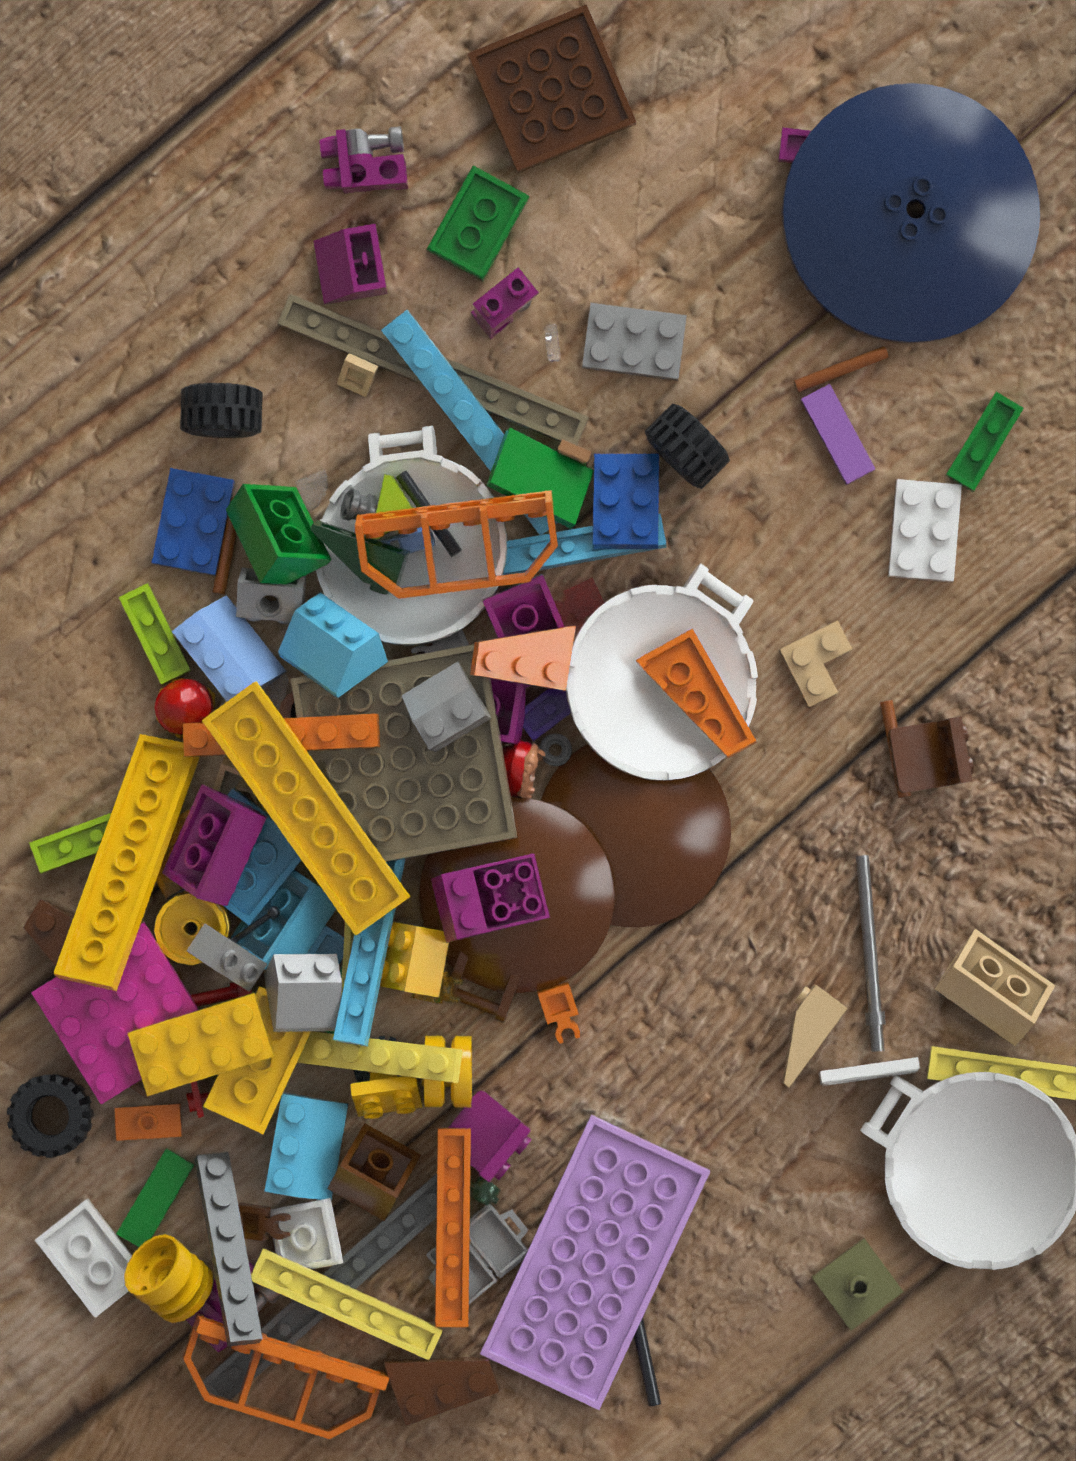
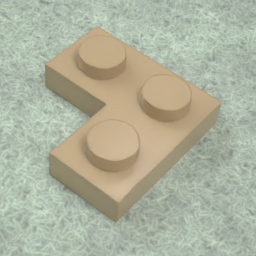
[779,620,852,708]

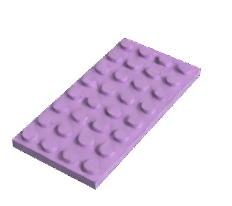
[480,1115,710,1410]

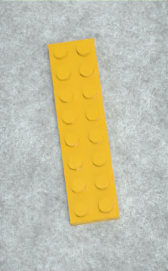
[202,681,411,936]
[53,734,200,991]

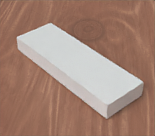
[819,1057,920,1086]

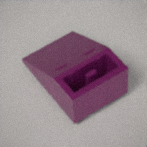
[431,853,550,943]

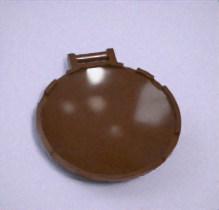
[541,744,731,927]
[419,797,615,1023]

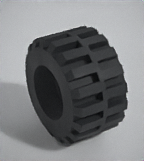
[180,383,263,438]
[645,403,730,489]
[7,1074,94,1158]

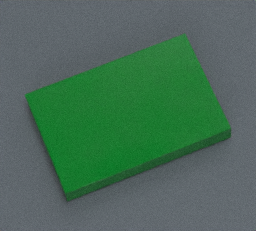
[427,165,530,282]
[486,427,594,529]

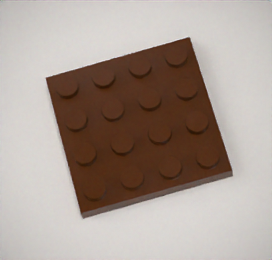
[468,4,636,174]

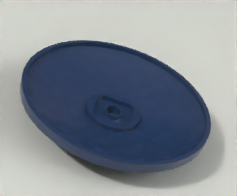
[782,83,1040,343]

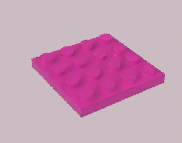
[31,922,199,1104]

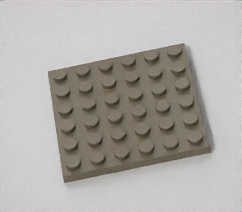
[291,644,518,862]

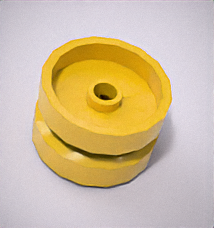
[154,891,231,965]
[422,1036,472,1108]

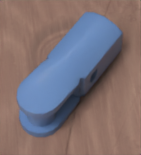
[380,526,435,554]

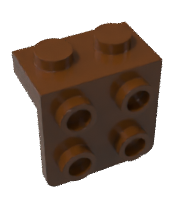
[888,717,974,793]

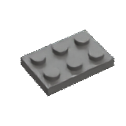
[582,303,687,381]

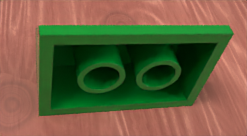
[226,484,332,584]

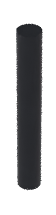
[396,470,462,558]
[634,1318,661,1407]

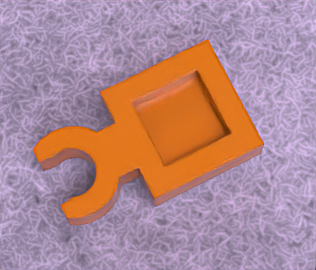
[537,981,580,1044]

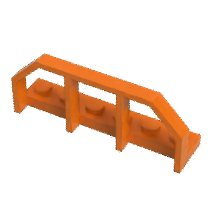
[355,490,558,599]
[183,1313,389,1439]

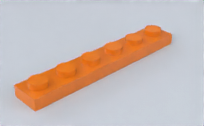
[183,713,380,757]
[435,1128,471,1327]

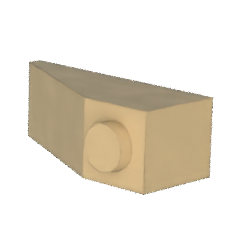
[782,985,847,1087]

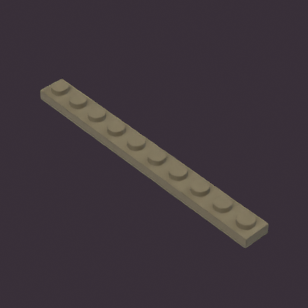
[277,294,589,445]

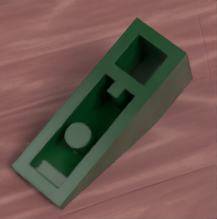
[311,520,410,595]

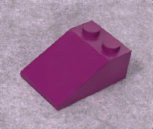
[482,574,565,688]

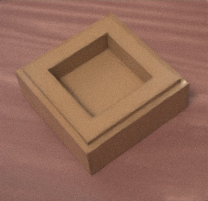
[557,439,592,467]

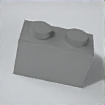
[402,661,492,752]
[264,954,342,1032]

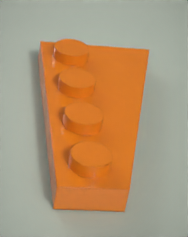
[636,628,757,758]

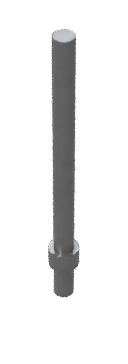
[856,855,886,1052]

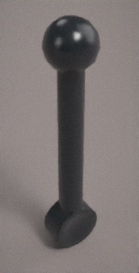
[230,906,280,943]

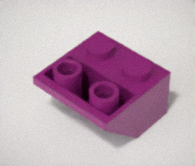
[313,224,388,305]

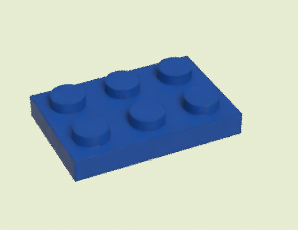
[593,454,659,549]
[152,468,235,576]

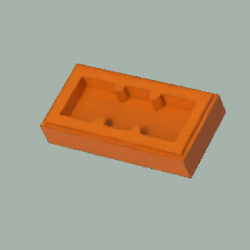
[114,1104,183,1141]

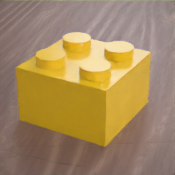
[380,922,449,997]

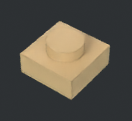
[337,353,378,397]

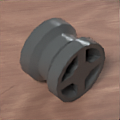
[340,488,378,521]

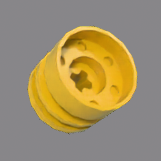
[124,1234,213,1323]

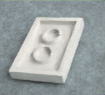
[888,479,962,582]
[35,1199,132,1318]

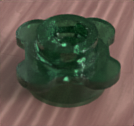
[470,1177,501,1206]

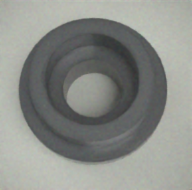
[539,734,572,766]

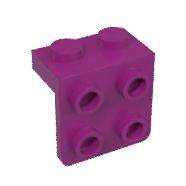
[448,1090,532,1182]

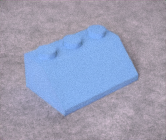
[172,595,287,701]

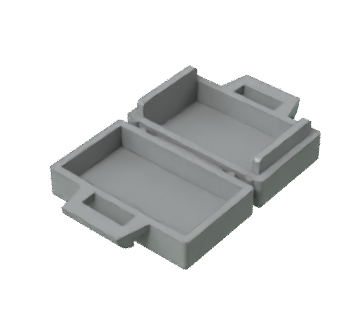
[426,1202,528,1304]

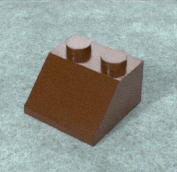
[327,1123,421,1221]

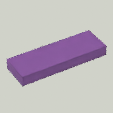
[800,384,875,485]

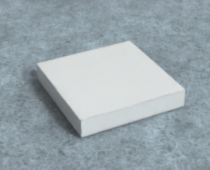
[270,1198,344,1269]

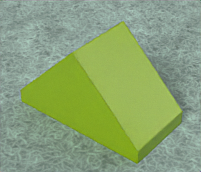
[372,474,414,540]

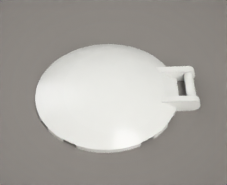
[316,425,507,645]
[566,563,758,780]
[860,1072,1076,1270]

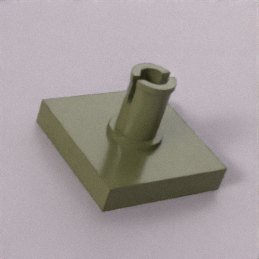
[811,1238,904,1331]

